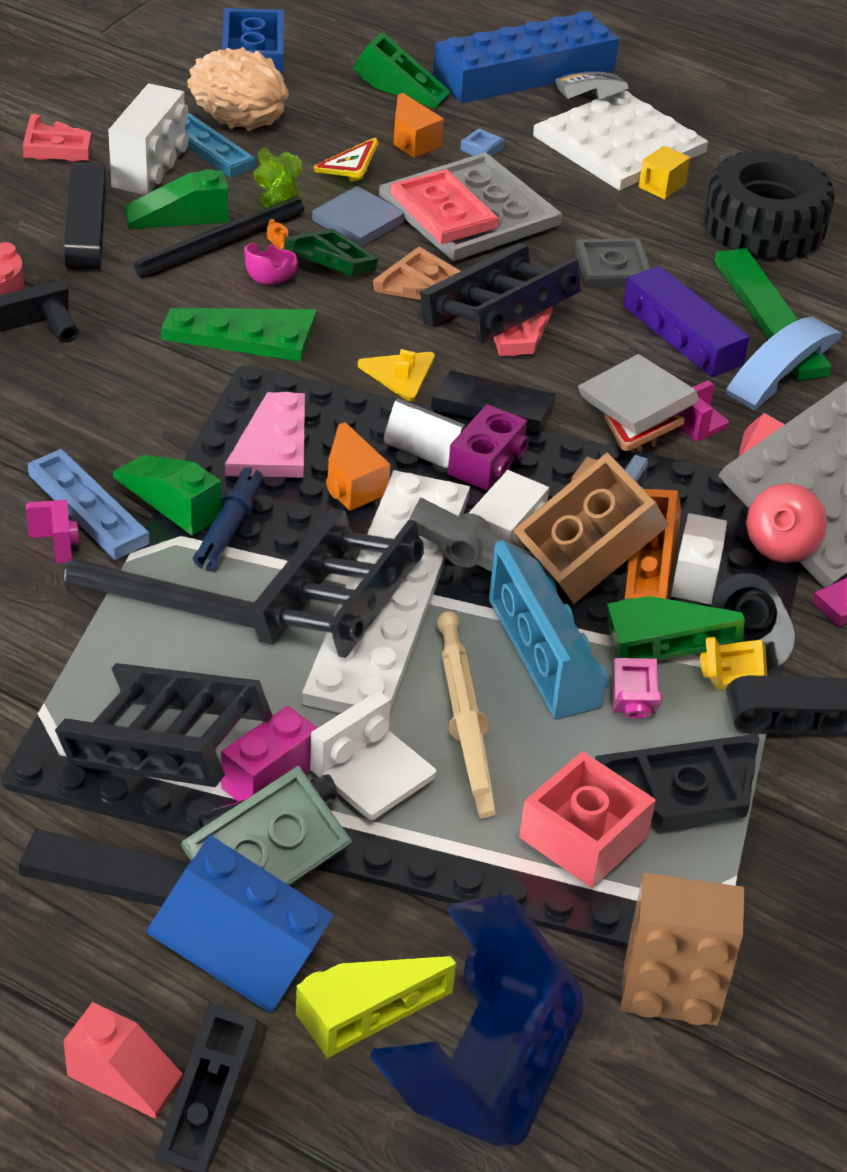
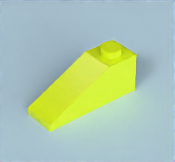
[296,956,456,1058]

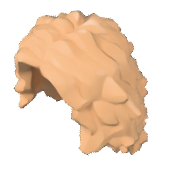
[187,47,289,132]

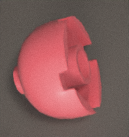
[746,483,828,563]

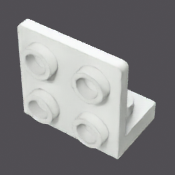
[310,690,436,820]

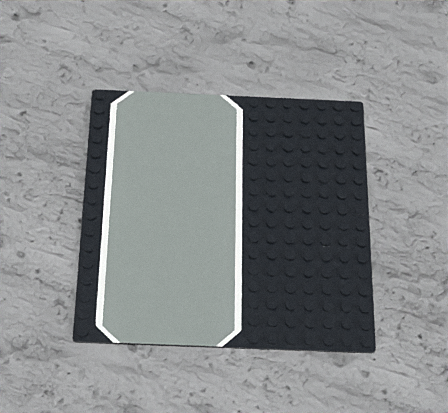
[1,366,801,949]

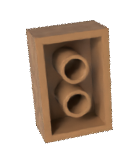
[513,452,669,604]
[620,872,744,1026]

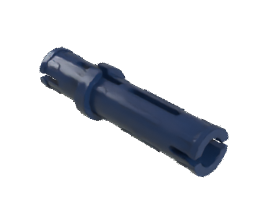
[193,467,265,571]

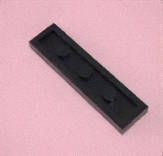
[18,829,190,907]

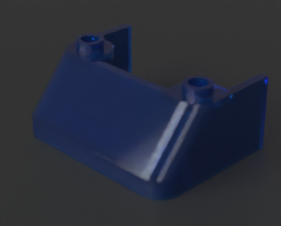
[369,894,584,1147]

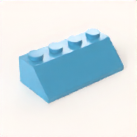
[489,540,609,720]

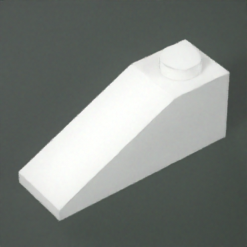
[671,513,727,605]

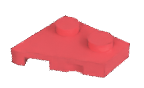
[23,114,92,162]
[493,306,553,356]

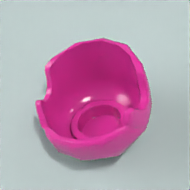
[244,242,298,285]

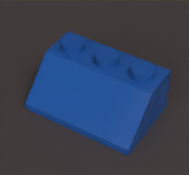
[146,834,334,1014]

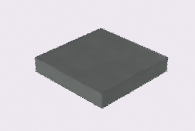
[574,238,651,288]

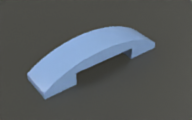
[726,317,842,411]

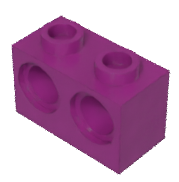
[447,404,529,491]

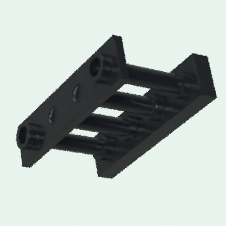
[419,243,581,343]
[249,508,424,658]
[55,663,273,787]

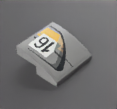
[555,72,629,99]

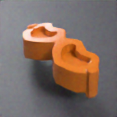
[267,219,299,258]

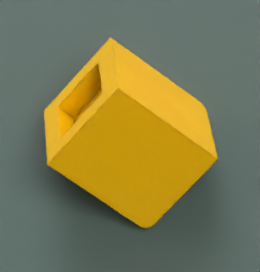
[639,146,690,199]

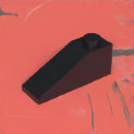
[155,1003,269,1172]

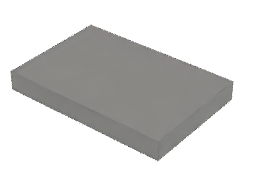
[578,354,699,435]

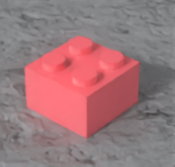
[519,751,656,888]

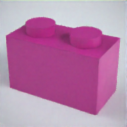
[221,705,318,802]

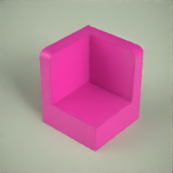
[674,380,729,442]

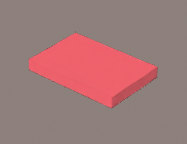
[390,169,499,244]

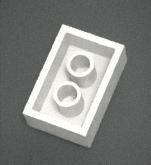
[108,83,189,195]

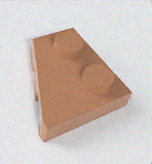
[373,247,460,300]

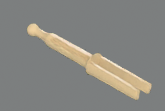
[437,611,496,818]

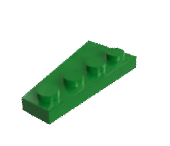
[161,308,317,362]

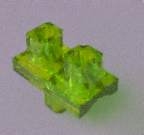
[253,147,303,207]

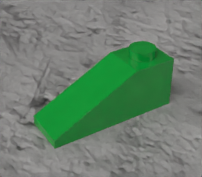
[352,31,451,109]
[125,169,229,229]
[113,455,222,535]
[607,596,745,661]

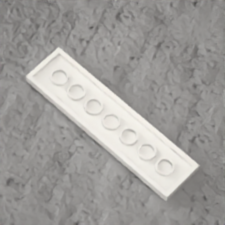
[302,470,470,714]

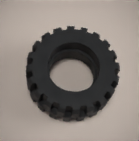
[704,150,835,261]

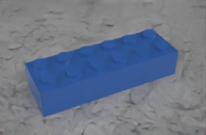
[433,11,619,103]

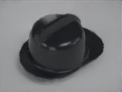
[713,573,796,670]

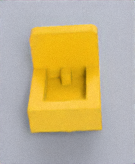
[700,637,767,690]

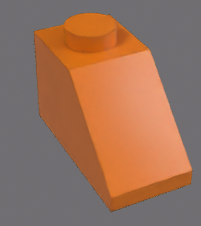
[394,93,444,158]
[326,422,390,511]

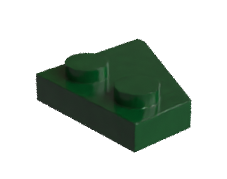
[283,228,379,276]

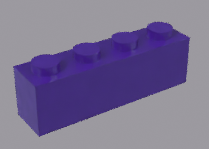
[623,266,750,378]

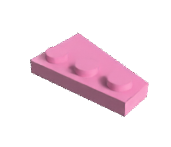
[225,392,305,478]

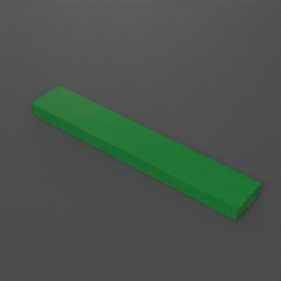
[714,248,832,381]

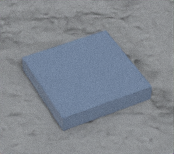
[312,186,405,247]

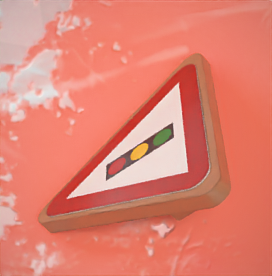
[605,414,684,452]

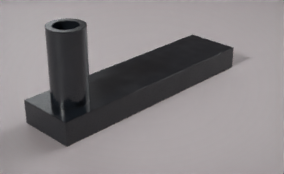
[0,279,79,343]

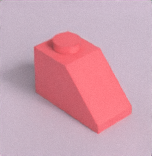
[63,1002,183,1119]

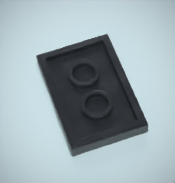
[430,370,556,433]

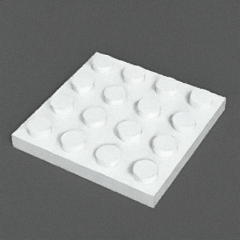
[533,90,708,191]

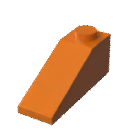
[625,489,681,599]

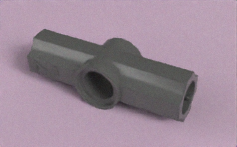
[409,497,530,572]

